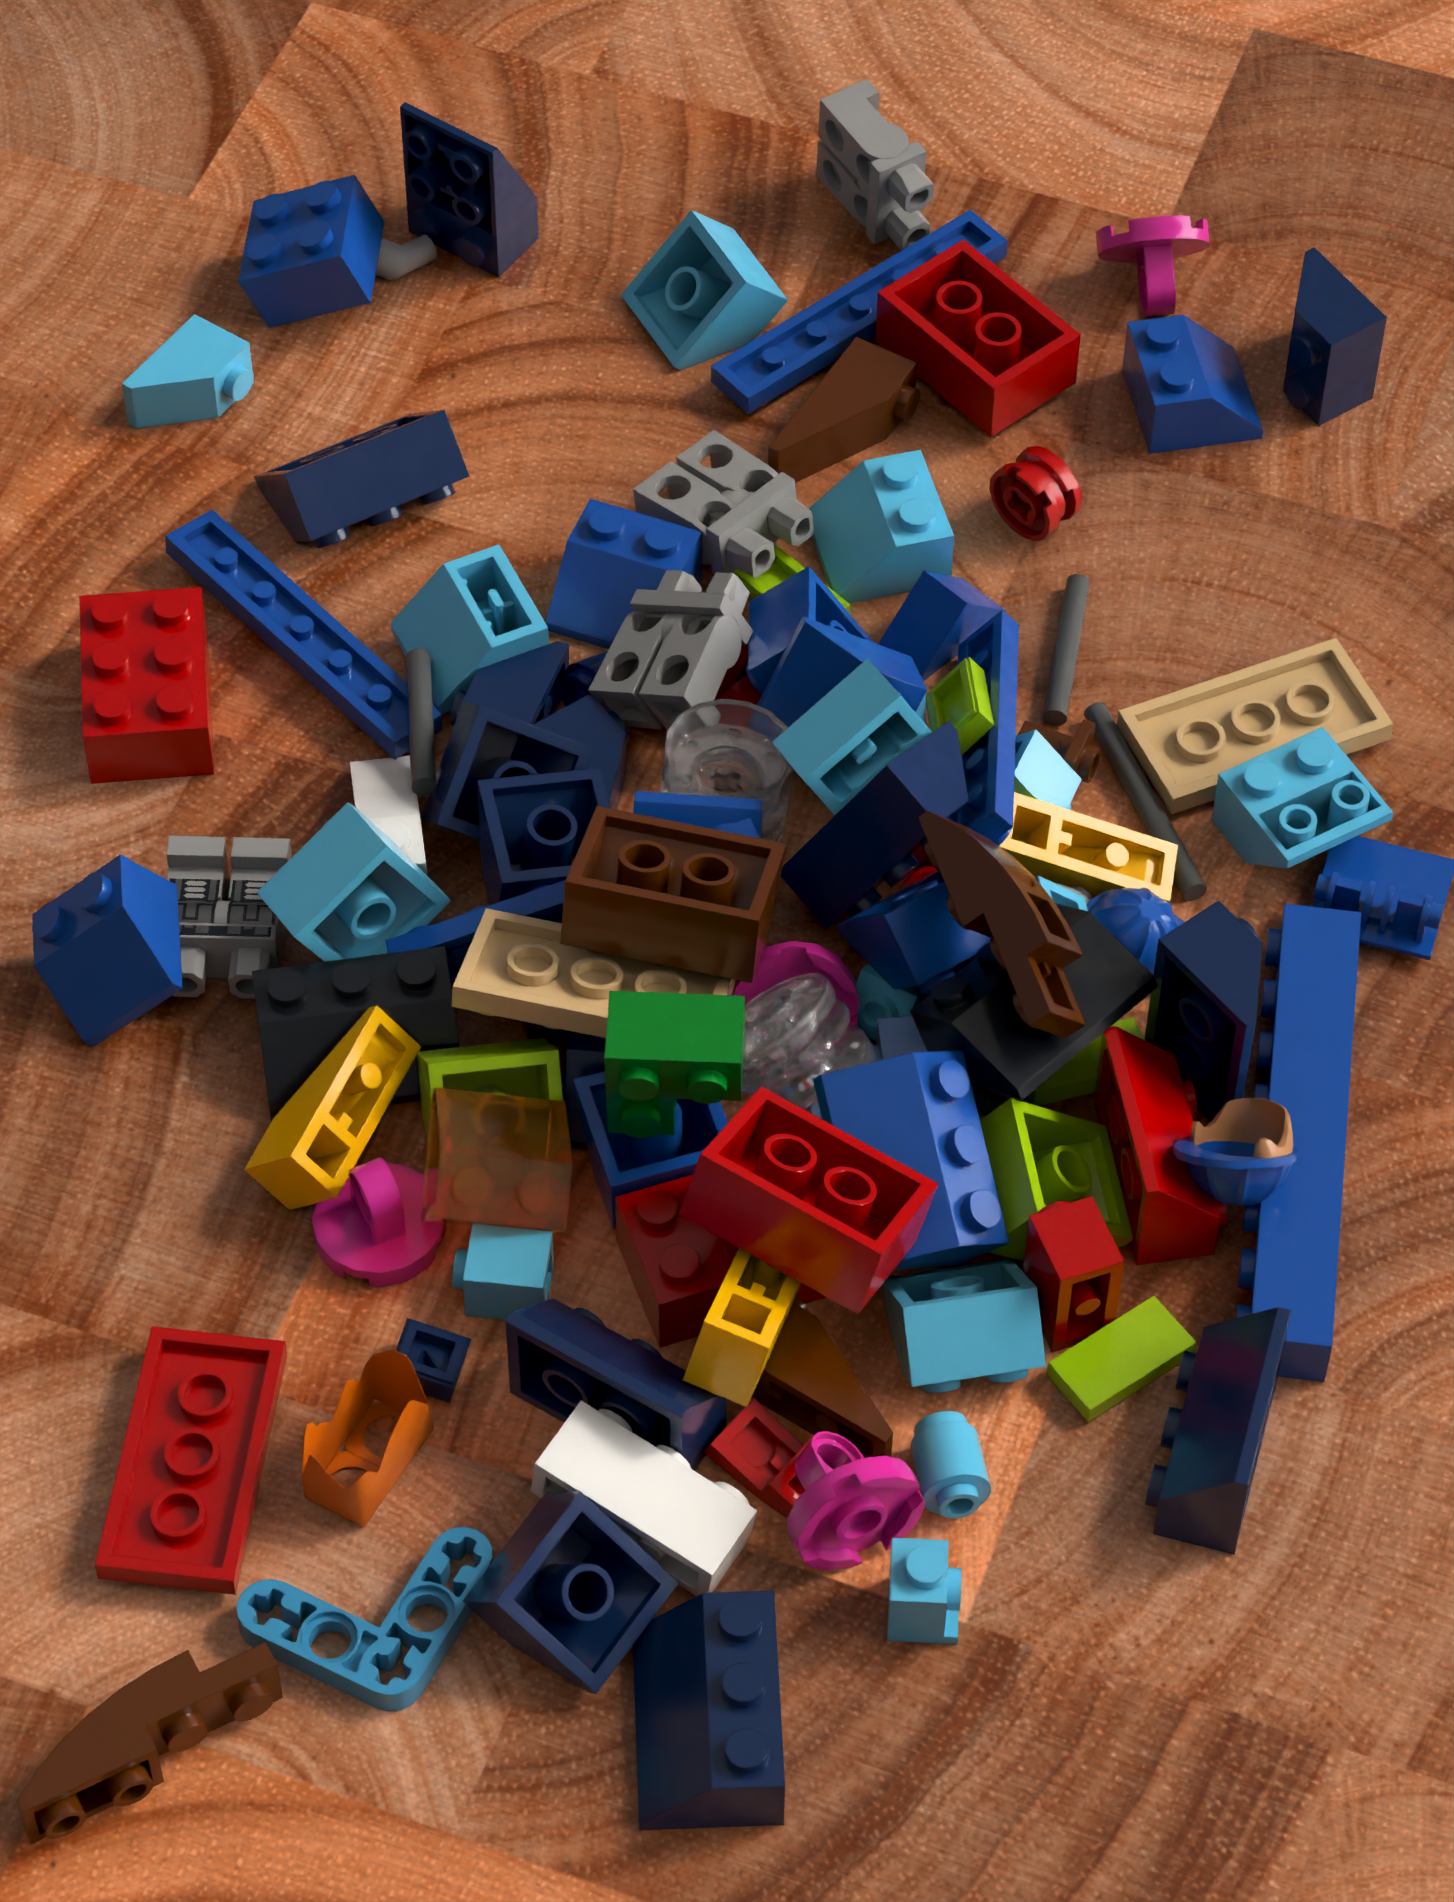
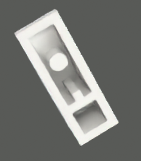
[350,756,427,875]

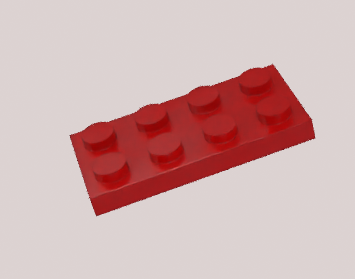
[95,1326,287,1595]

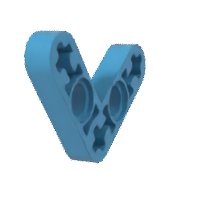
[237,1527,493,1712]

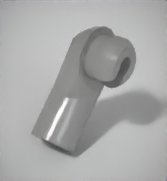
[376,234,437,280]

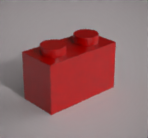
[1023,1196,1124,1353]

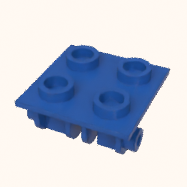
[1312,836,1454,960]

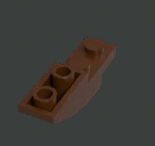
[918,811,1086,1038]
[17,1642,283,1844]

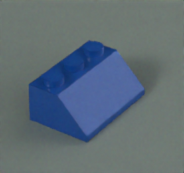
[813,1051,1009,1270]

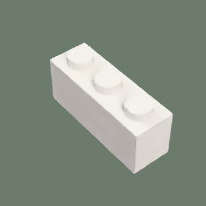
[531,1401,757,1596]

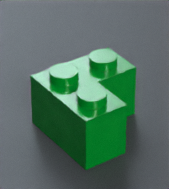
[604,991,745,1138]

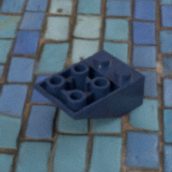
[400,102,539,277]

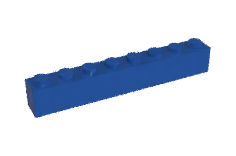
[1235,904,1361,1382]

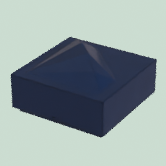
[396,1318,471,1403]

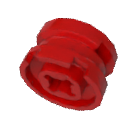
[989,445,1082,541]

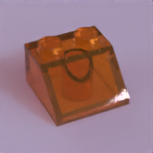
[420,1087,573,1233]

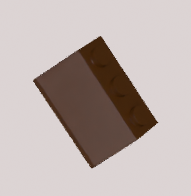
[560,806,787,983]

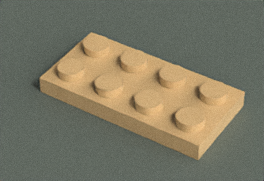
[1117,638,1394,815]
[451,908,736,1038]

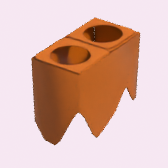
[302,1349,434,1527]

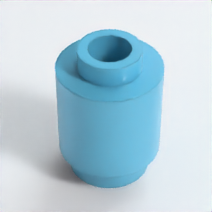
[910,1411,991,1519]

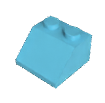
[621,210,788,370]
[808,450,954,603]
[257,802,451,961]
[881,1258,1046,1393]

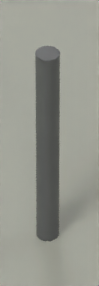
[1084,702,1207,901]

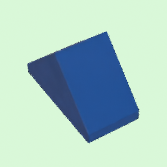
[879,570,1006,681]

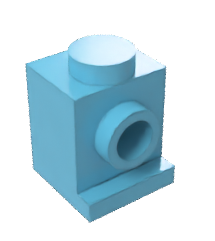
[887,1538,962,1644]

